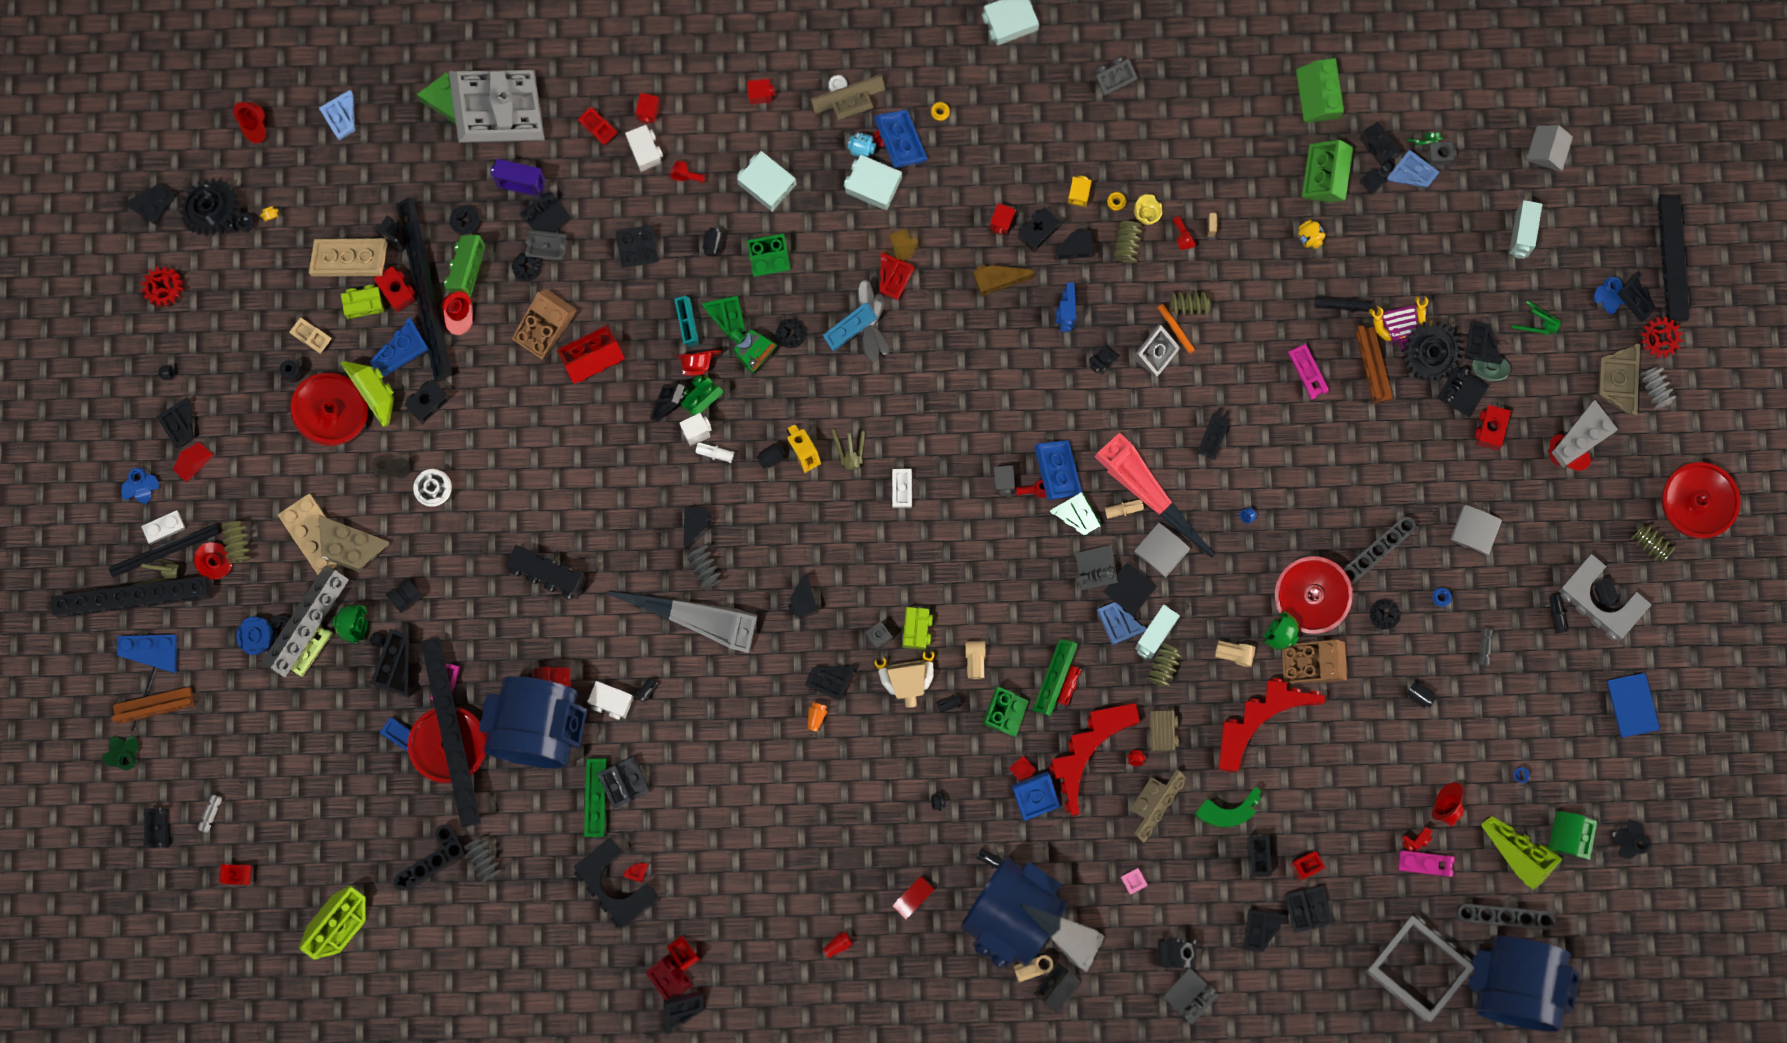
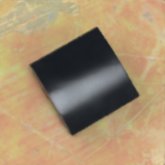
[1103,562,1158,616]
[597,756,650,809]
[1284,885,1334,933]

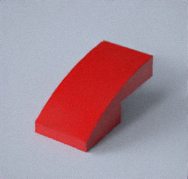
[578,107,618,145]
[893,875,935,920]

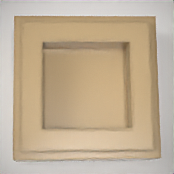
[1208,213,1217,237]

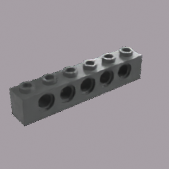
[261,566,349,677]

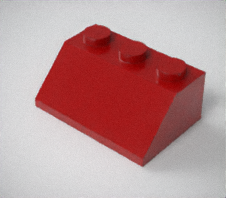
[557,325,625,384]

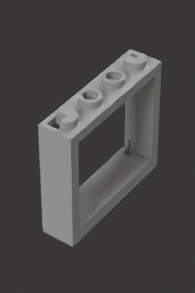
[1365,916,1474,1023]

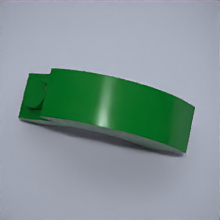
[1194,786,1262,829]

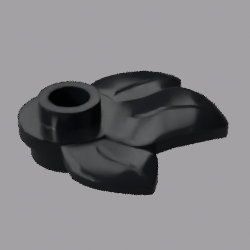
[1612,819,1651,859]

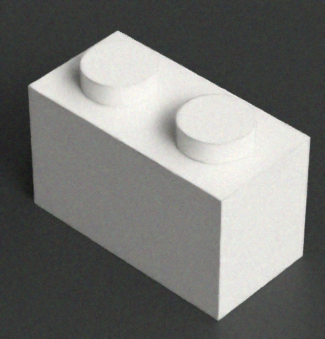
[625,125,663,172]
[680,413,712,447]
[587,681,634,720]

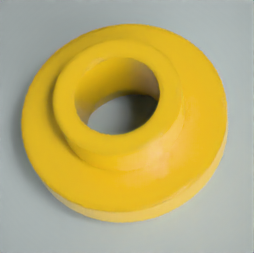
[931,102,950,121]
[1107,192,1126,211]
[260,206,279,222]

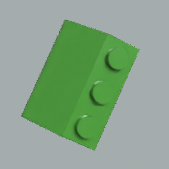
[1296,58,1344,123]
[1302,140,1353,202]
[444,235,486,298]

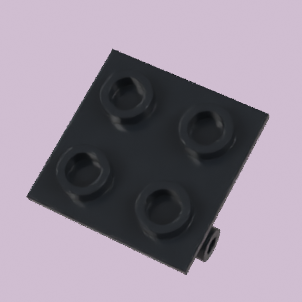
[519,190,572,232]
[615,225,659,268]
[1437,367,1488,418]

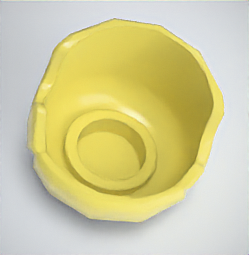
[1134,194,1162,225]

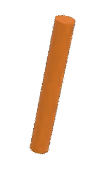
[1158,304,1195,354]

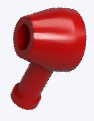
[669,161,705,183]
[1172,216,1196,250]
[1016,479,1047,498]

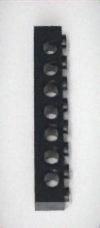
[51,576,212,619]

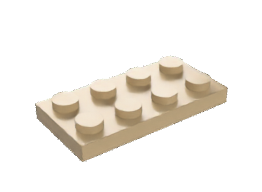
[309,239,388,277]
[278,493,339,575]

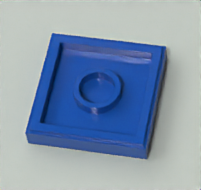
[1011,772,1060,821]

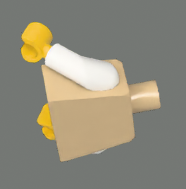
[875,651,934,708]

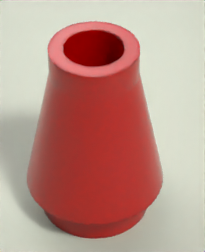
[823,931,853,958]

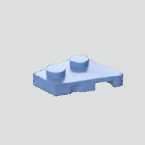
[1387,150,1439,188]
[1097,602,1147,646]

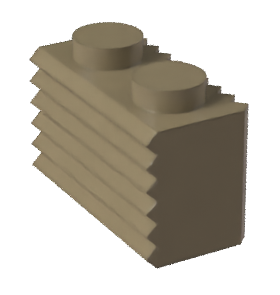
[1149,711,1178,752]

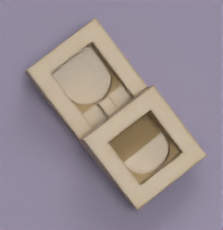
[289,317,332,354]

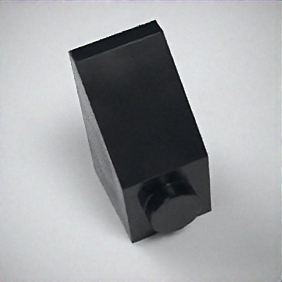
[1054,229,1093,260]
[683,507,712,549]
[788,574,818,620]

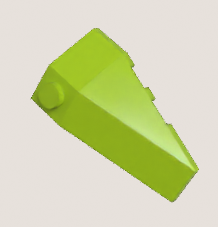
[1481,816,1562,889]

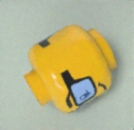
[1297,220,1325,249]

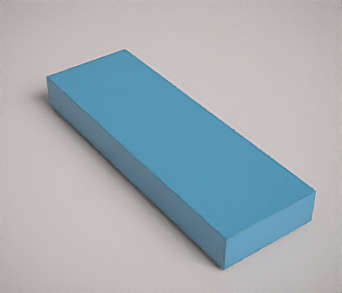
[823,302,878,351]

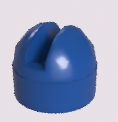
[1240,507,1257,524]
[1514,767,1530,783]

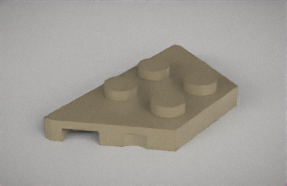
[1598,344,1640,417]
[318,516,390,572]

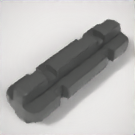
[1479,628,1493,666]

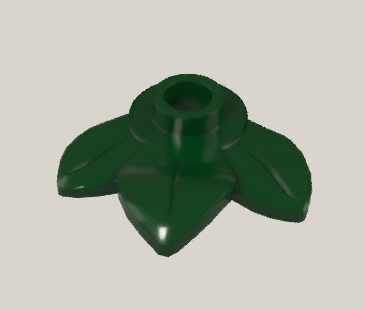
[102,735,139,771]

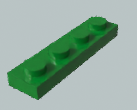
[1032,639,1078,716]
[584,759,607,838]

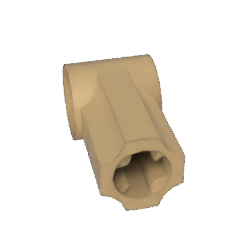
[966,641,985,679]
[1215,641,1256,667]
[1014,955,1053,982]

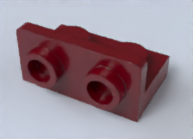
[645,955,692,1000]

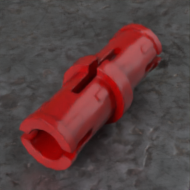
[1056,665,1081,706]

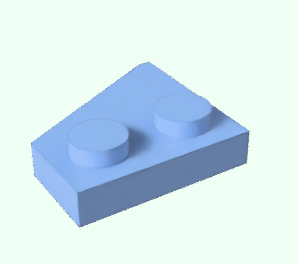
[319,90,355,140]

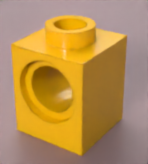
[1068,176,1091,207]

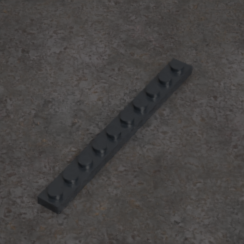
[396,197,452,381]
[420,637,481,828]

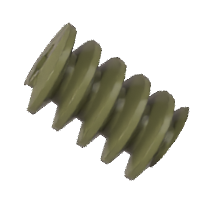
[1114,221,1142,263]
[1170,292,1210,316]
[221,521,251,563]
[1630,524,1675,564]
[1146,644,1183,687]

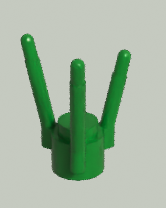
[1511,300,1561,336]

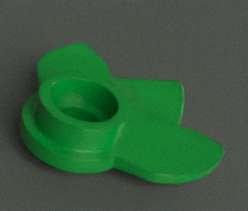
[1407,132,1444,145]

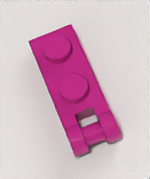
[1288,344,1329,400]
[1397,851,1455,877]

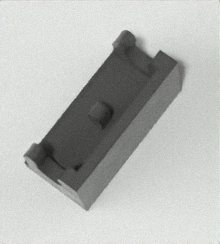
[525,230,567,260]

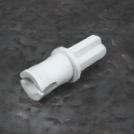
[696,443,734,463]

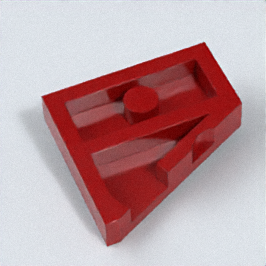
[880,252,915,301]

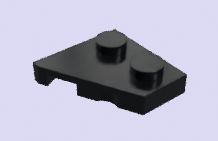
[1617,271,1655,322]
[156,397,194,449]
[1243,910,1286,952]

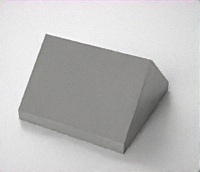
[1526,125,1573,172]
[1134,324,1180,377]

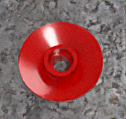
[194,542,232,580]

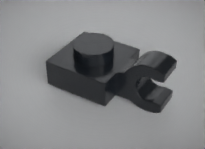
[1359,162,1392,195]

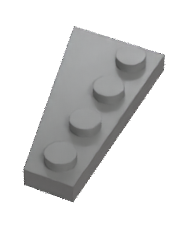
[1551,400,1618,468]

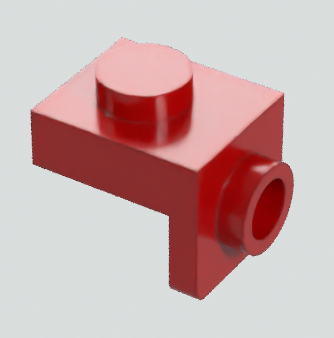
[1400,827,1432,852]
[219,864,251,885]

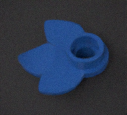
[1594,277,1626,315]
[121,467,159,504]

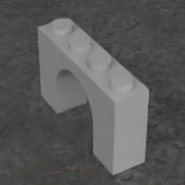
[1558,554,1652,642]

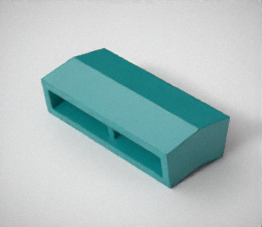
[675,296,700,348]

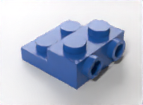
[1055,282,1076,332]

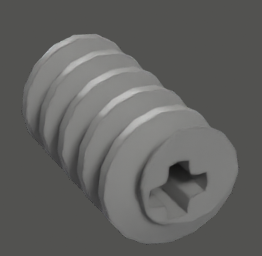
[1640,367,1676,410]

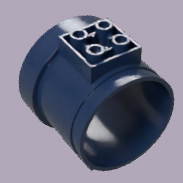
[479,676,587,769]
[960,857,1068,968]
[1469,936,1580,1032]

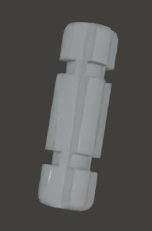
[198,795,222,833]

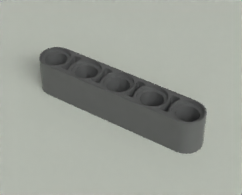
[1344,517,1416,585]
[1455,904,1555,930]

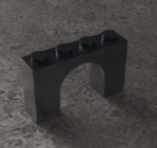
[574,837,660,929]

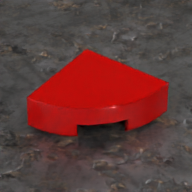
[623,863,648,883]

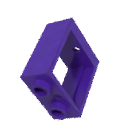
[490,159,545,197]

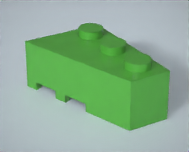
[417,72,481,124]

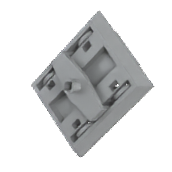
[449,69,545,143]

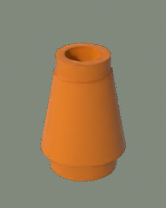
[807,702,827,732]

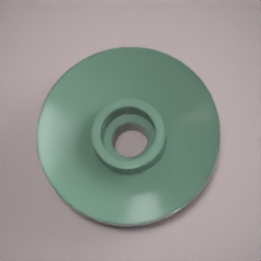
[1472,357,1511,381]

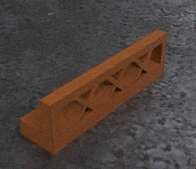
[1355,325,1393,404]
[112,687,195,724]

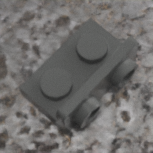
[1092,56,1138,95]

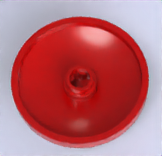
[290,373,368,446]
[1661,462,1741,539]
[1275,556,1353,634]
[408,707,486,784]

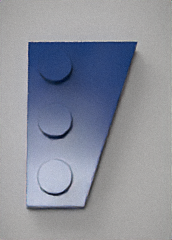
[370,317,429,379]
[117,635,177,674]

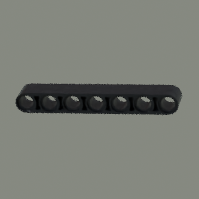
[1657,195,1689,322]

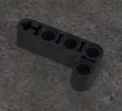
[394,825,465,891]

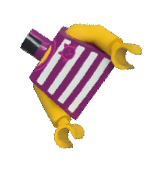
[1369,295,1428,353]

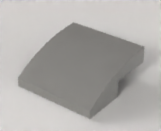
[1450,505,1502,555]
[1134,523,1190,578]

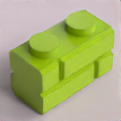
[341,285,385,319]
[903,607,933,650]

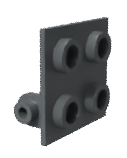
[1075,545,1118,590]
[1163,969,1219,1024]

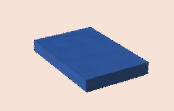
[874,110,928,168]
[1034,440,1082,500]
[1606,673,1660,738]

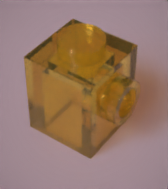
[889,229,917,260]

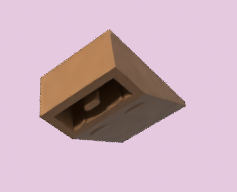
[512,289,577,360]
[1282,640,1347,684]

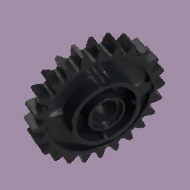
[179,178,240,236]
[1401,320,1462,382]

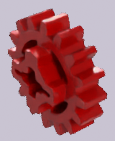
[141,266,183,308]
[1640,317,1683,358]

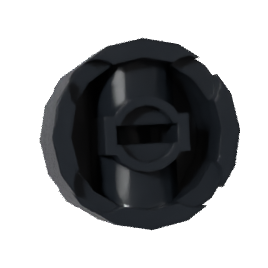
[1157,938,1197,969]

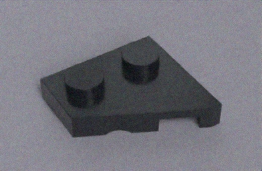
[124,183,176,225]
[1464,321,1502,365]
[650,384,685,421]
[805,665,855,701]
[663,990,704,1035]

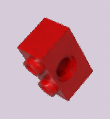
[374,266,416,313]
[1474,405,1511,451]

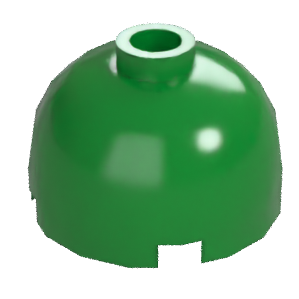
[333,604,368,644]
[1262,610,1299,650]

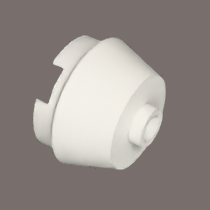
[413,469,452,506]

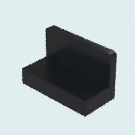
[376,215,403,252]
[1033,963,1081,1013]

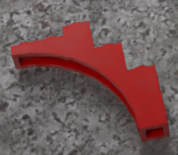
[1217,678,1325,773]
[1049,703,1140,817]

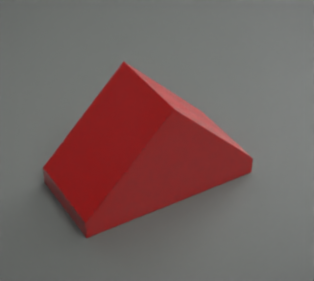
[173,442,213,482]
[1289,851,1325,882]
[667,935,700,972]

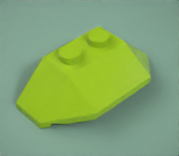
[340,361,395,427]
[299,886,366,960]

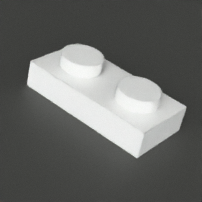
[892,469,912,508]
[141,510,186,545]

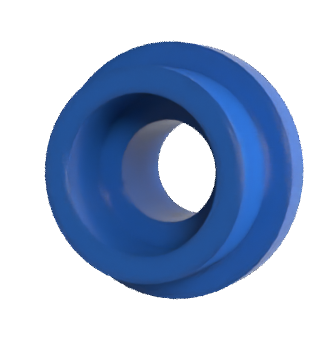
[1432,588,1452,607]

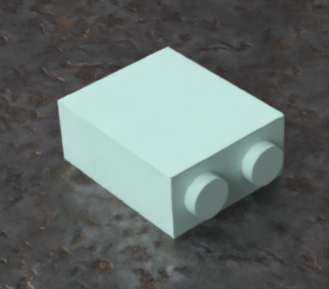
[981,0,1039,45]
[737,151,796,212]
[844,155,902,211]
[1509,200,1542,259]
[1135,605,1180,659]

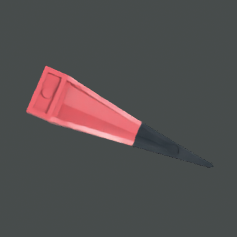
[1094,433,1214,557]

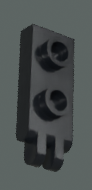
[1197,407,1230,460]

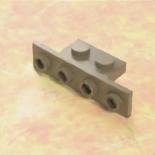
[811,75,885,120]
[1130,770,1187,843]

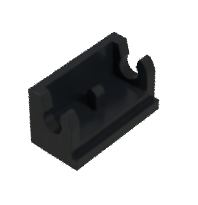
[144,808,169,849]

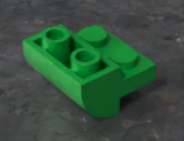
[747,233,790,277]
[679,374,723,417]
[982,687,1029,737]
[1548,811,1598,860]

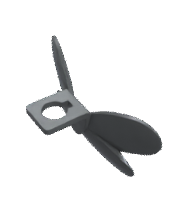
[857,280,889,361]

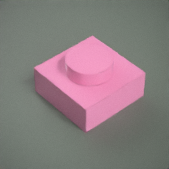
[1120,868,1148,895]

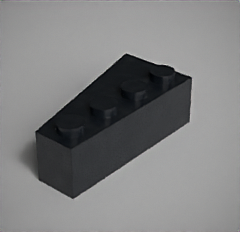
[506,545,587,600]

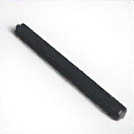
[109,524,219,577]

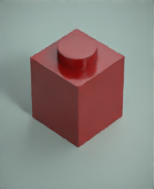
[747,79,775,105]
[635,93,660,124]
[990,203,1016,235]

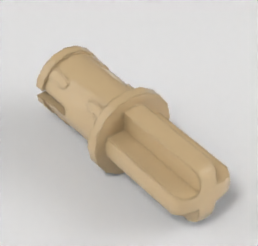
[1105,499,1144,519]

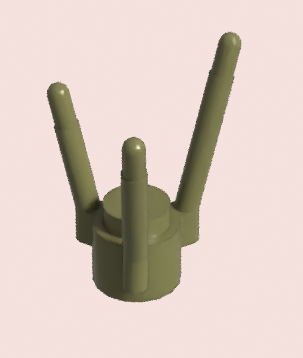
[831,429,865,470]
[134,558,180,585]

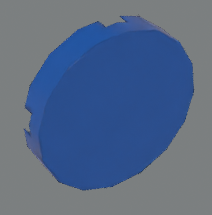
[236,617,274,655]

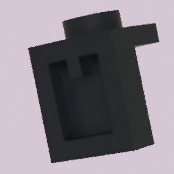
[1089,345,1118,375]

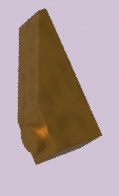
[973,265,1034,297]

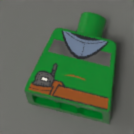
[729,328,777,374]

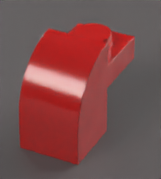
[532,667,571,687]

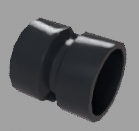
[385,577,422,614]

